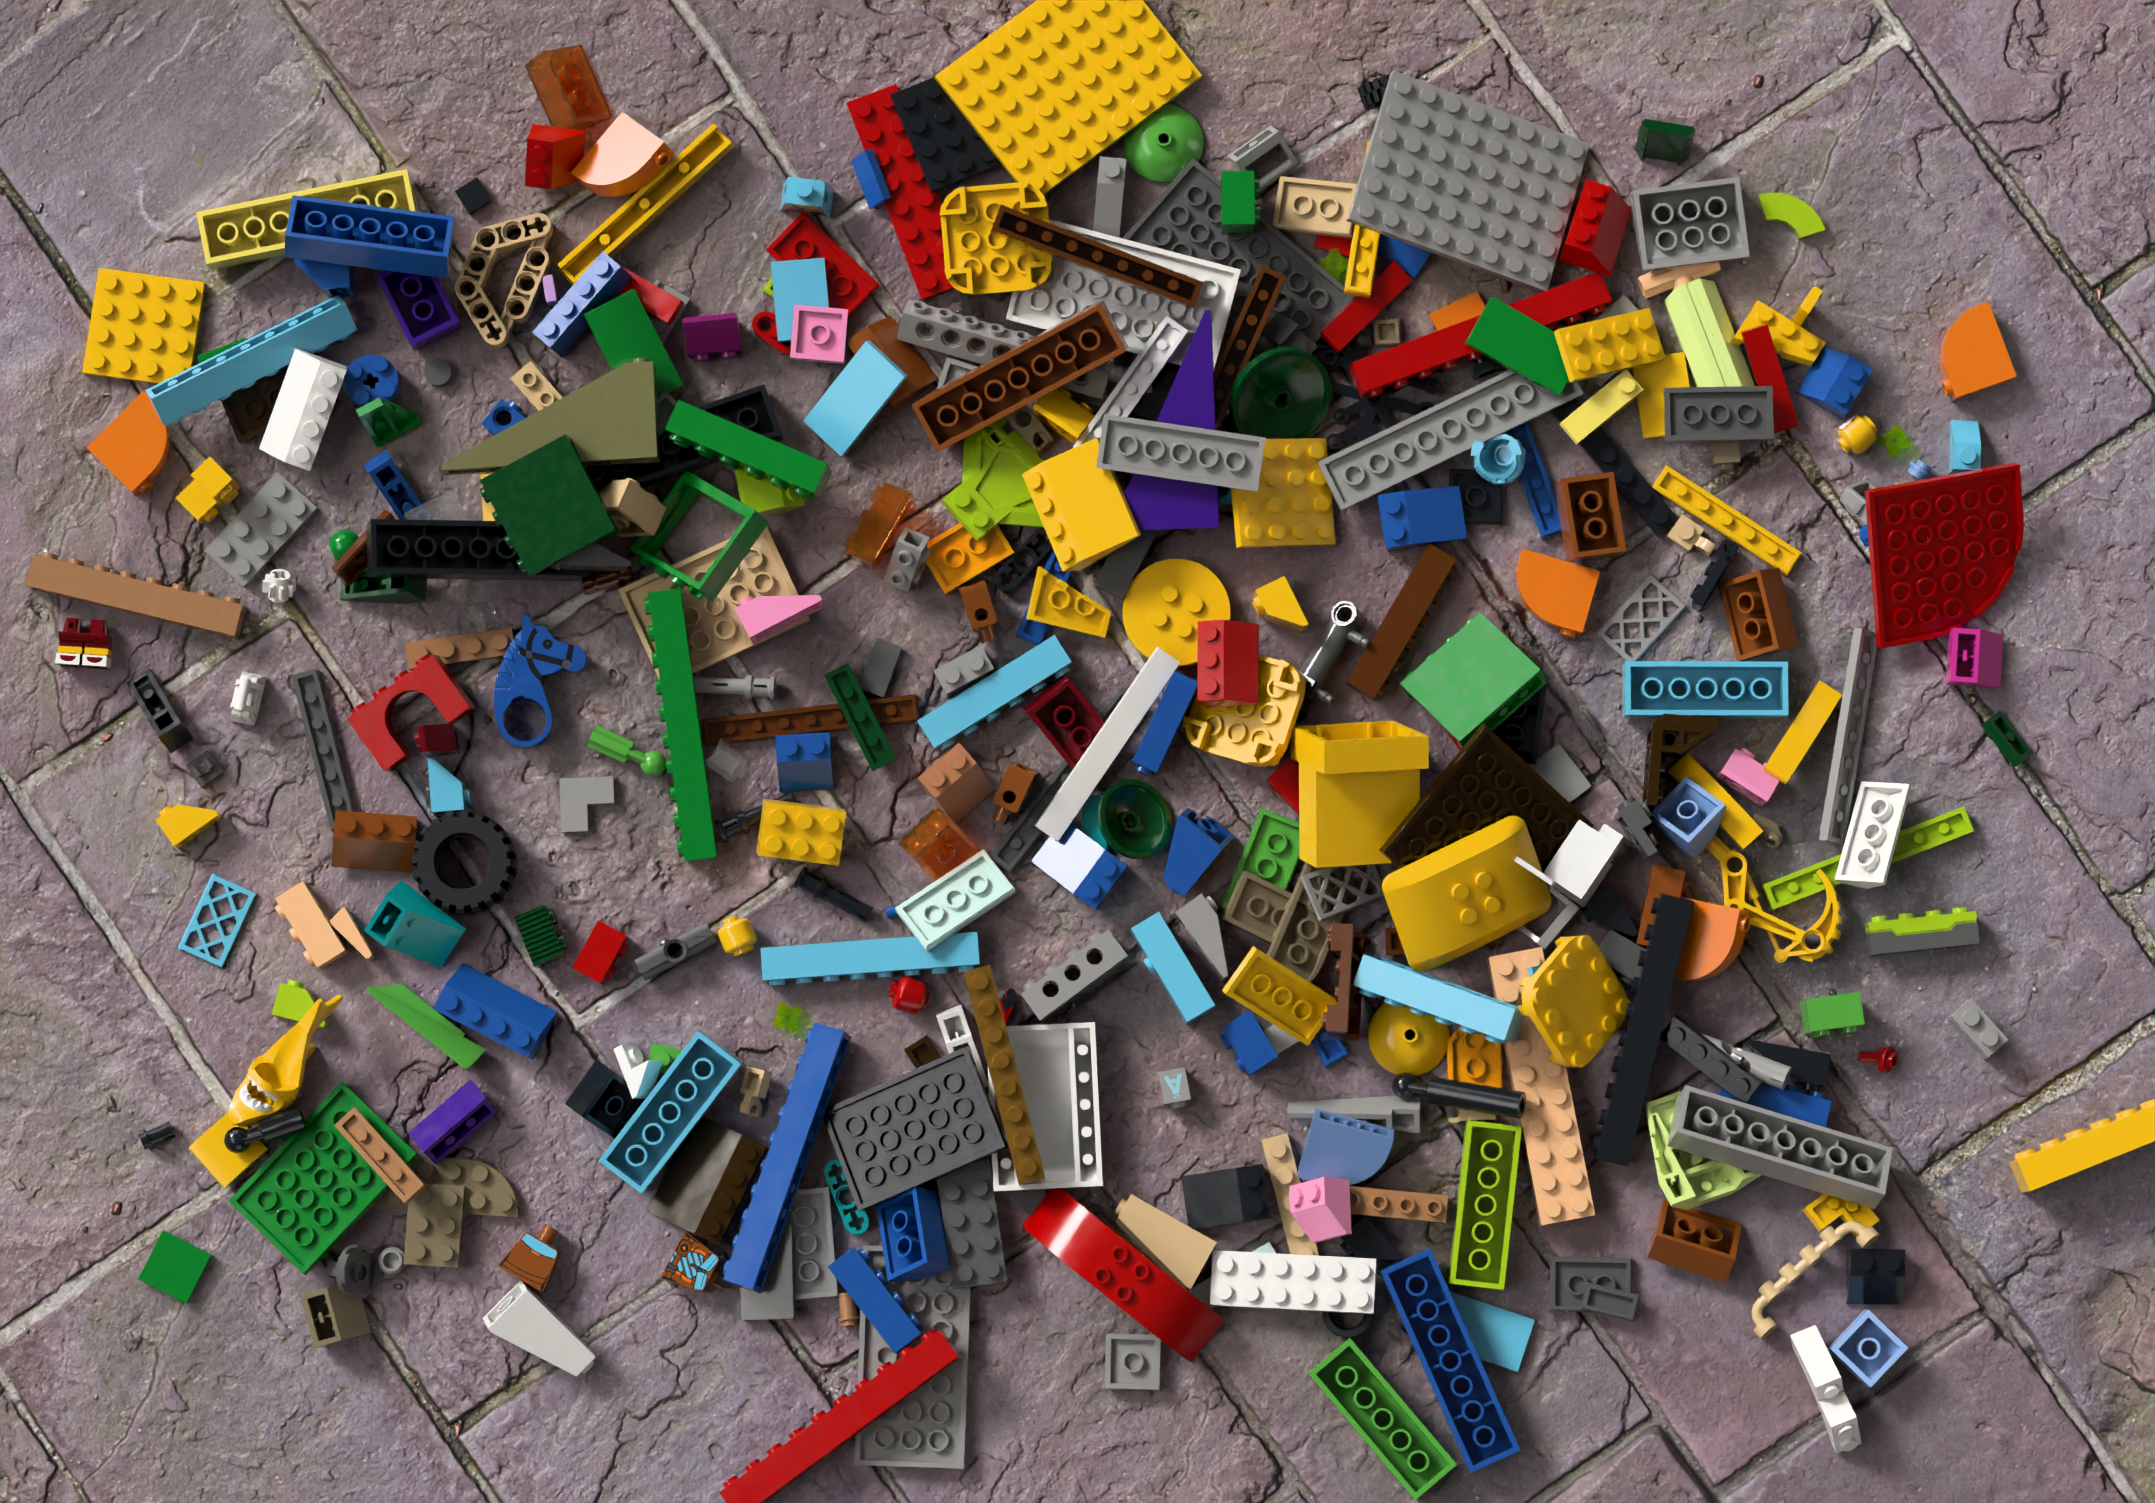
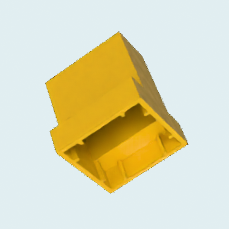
[1290,720,1429,868]

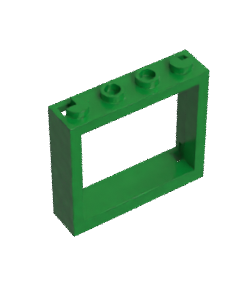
[630,470,769,602]

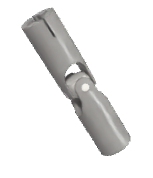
[1700,1032,1792,1090]

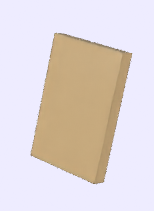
[1272,176,1357,238]

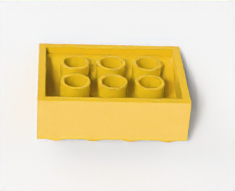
[1022,438,1141,572]

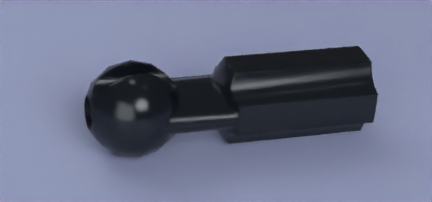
[224,1106,307,1154]

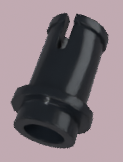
[139,1121,176,1150]

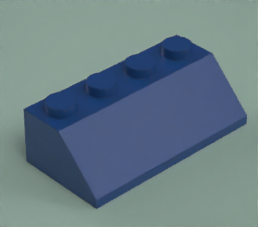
[433,963,558,1060]

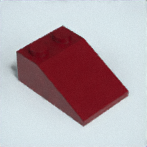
[1023,675,1104,769]

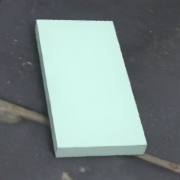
[895,849,1015,952]

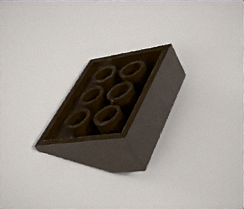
[647,1116,768,1246]

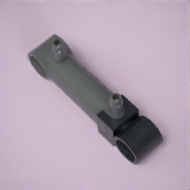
[1296,601,1370,723]

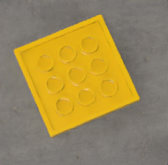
[82,268,206,384]
[1231,438,1336,548]

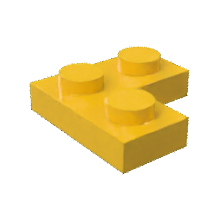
[1802,1194,1880,1238]

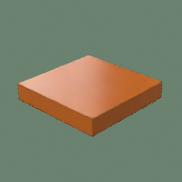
[1429,291,1485,331]

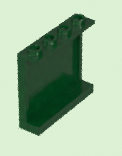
[479,434,619,578]

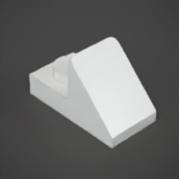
[614,1044,662,1099]

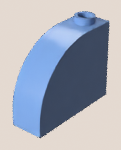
[1297,1108,1394,1185]

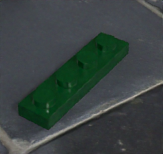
[824,663,897,772]

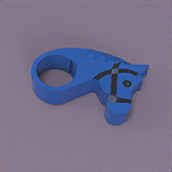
[493,614,586,749]

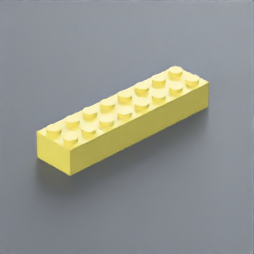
[196,169,418,270]

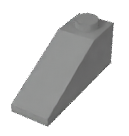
[1093,156,1127,237]

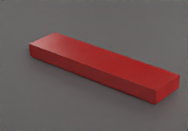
[1319,261,1412,352]
[1741,323,1799,434]

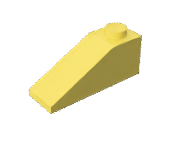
[1559,369,1644,445]

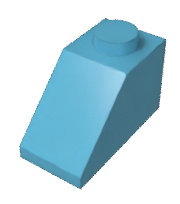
[1949,420,1981,474]
[428,758,471,815]

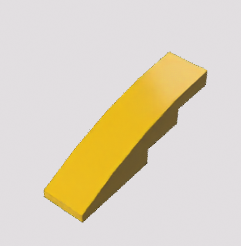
[1763,680,1842,784]
[1667,753,1763,850]

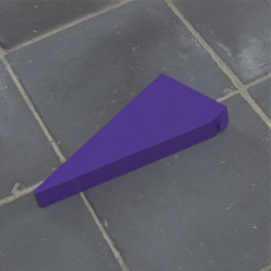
[1124,310,1220,530]

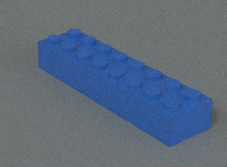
[1379,1248,1521,1473]

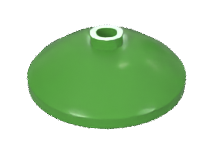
[1124,104,1204,183]

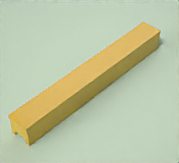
[557,123,734,285]

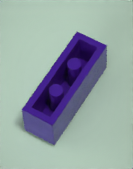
[409,1079,498,1165]

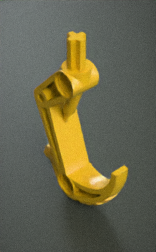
[1706,835,1843,963]

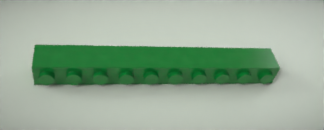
[644,588,718,861]

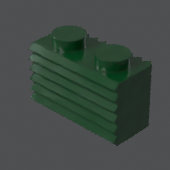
[514,905,568,969]

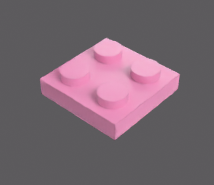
[790,305,848,364]

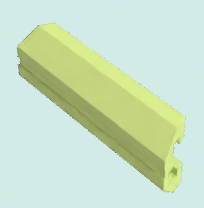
[1664,278,1755,387]

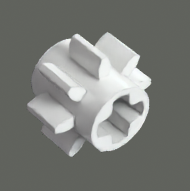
[262,569,296,603]

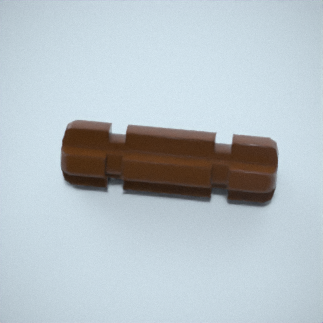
[581,566,634,595]

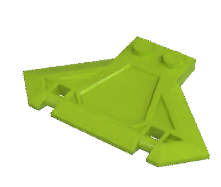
[941,417,1044,542]

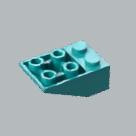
[364,880,466,967]

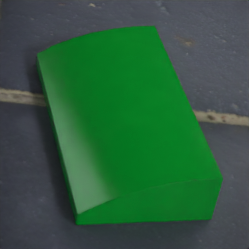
[583,289,683,398]

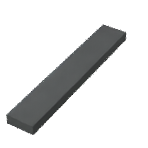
[291,669,355,832]

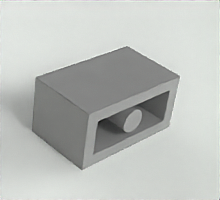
[933,645,994,698]
[1947,999,2009,1059]

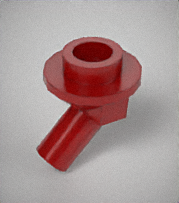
[1858,1046,1898,1073]

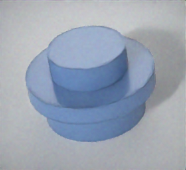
[1907,459,1933,480]

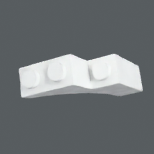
[1790,1325,1862,1454]

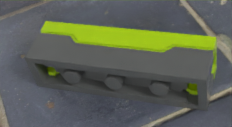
[1865,907,1980,957]

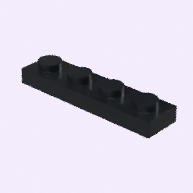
[1660,1014,1762,1103]

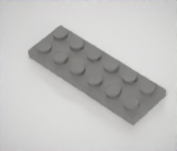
[1096,414,1266,492]

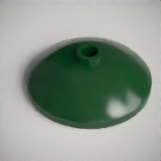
[1098,779,1172,859]

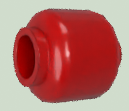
[888,976,930,1015]

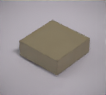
[1373,318,1401,347]

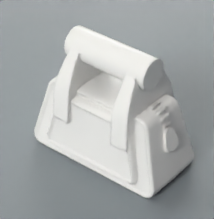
[230,671,266,726]

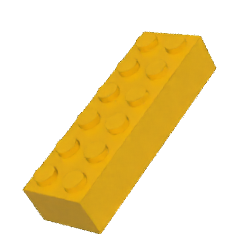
[2009,1098,2155,1193]

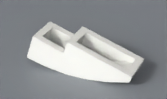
[936,1005,989,1087]

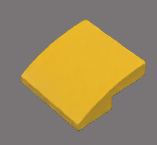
[188,1113,268,1189]

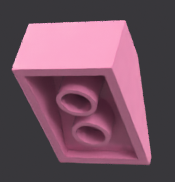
[735,595,825,644]

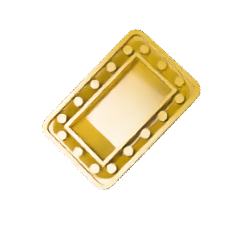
[1382,815,1552,972]

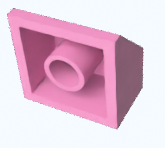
[1716,748,1780,807]
[1289,1177,1352,1243]

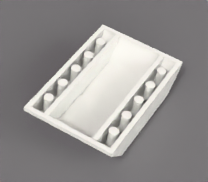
[988,1022,1103,1191]

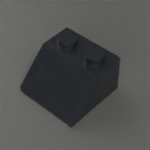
[565,1059,645,1139]
[1846,1249,1905,1305]

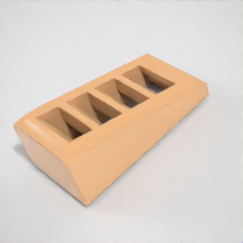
[330,906,375,961]

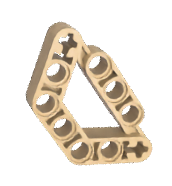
[455,213,553,350]

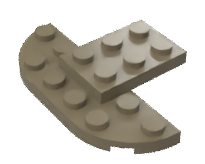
[1221,862,1347,982]
[371,1156,519,1268]

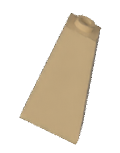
[1114,1194,1217,1291]

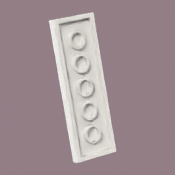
[1210,1250,1377,1314]

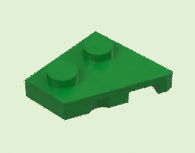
[356,397,423,448]

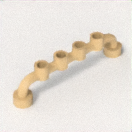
[1751,1221,1879,1339]

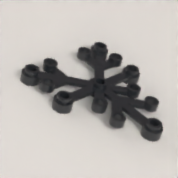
[1321,331,1447,451]

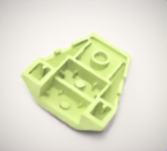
[1645,1091,1761,1210]

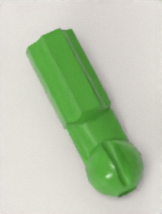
[587,726,666,777]

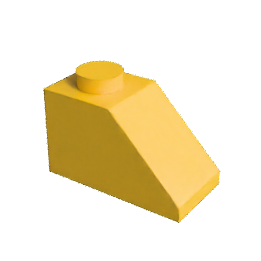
[156,804,222,848]

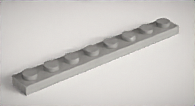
[1819,628,1877,846]

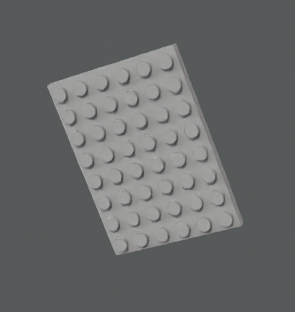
[1346,70,1590,293]

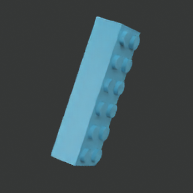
[1622,661,1789,719]
[1353,954,1524,1044]
[598,1029,744,1194]

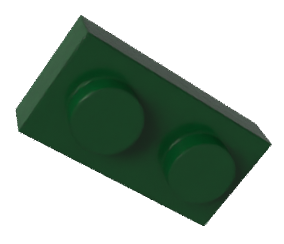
[1981,711,2033,768]

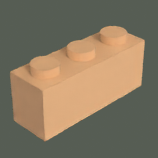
[275,881,348,969]

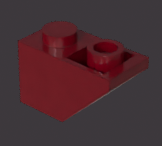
[414,724,460,758]

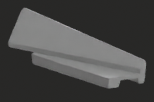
[1287,1094,1421,1135]

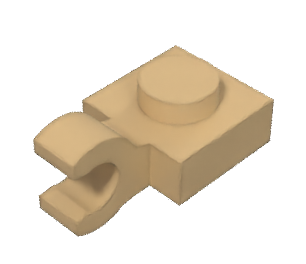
[1666,514,1716,557]
[740,1066,772,1117]
[1448,1107,1495,1123]

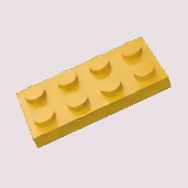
[1554,308,1666,383]
[1222,946,1338,1046]

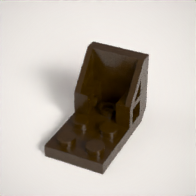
[1642,713,1719,810]

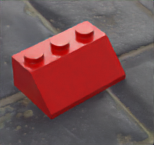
[1559,179,1632,277]
[1197,620,1259,708]

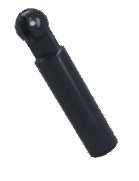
[1391,1073,1526,1119]

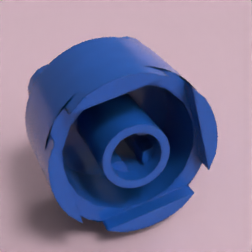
[344,355,402,408]

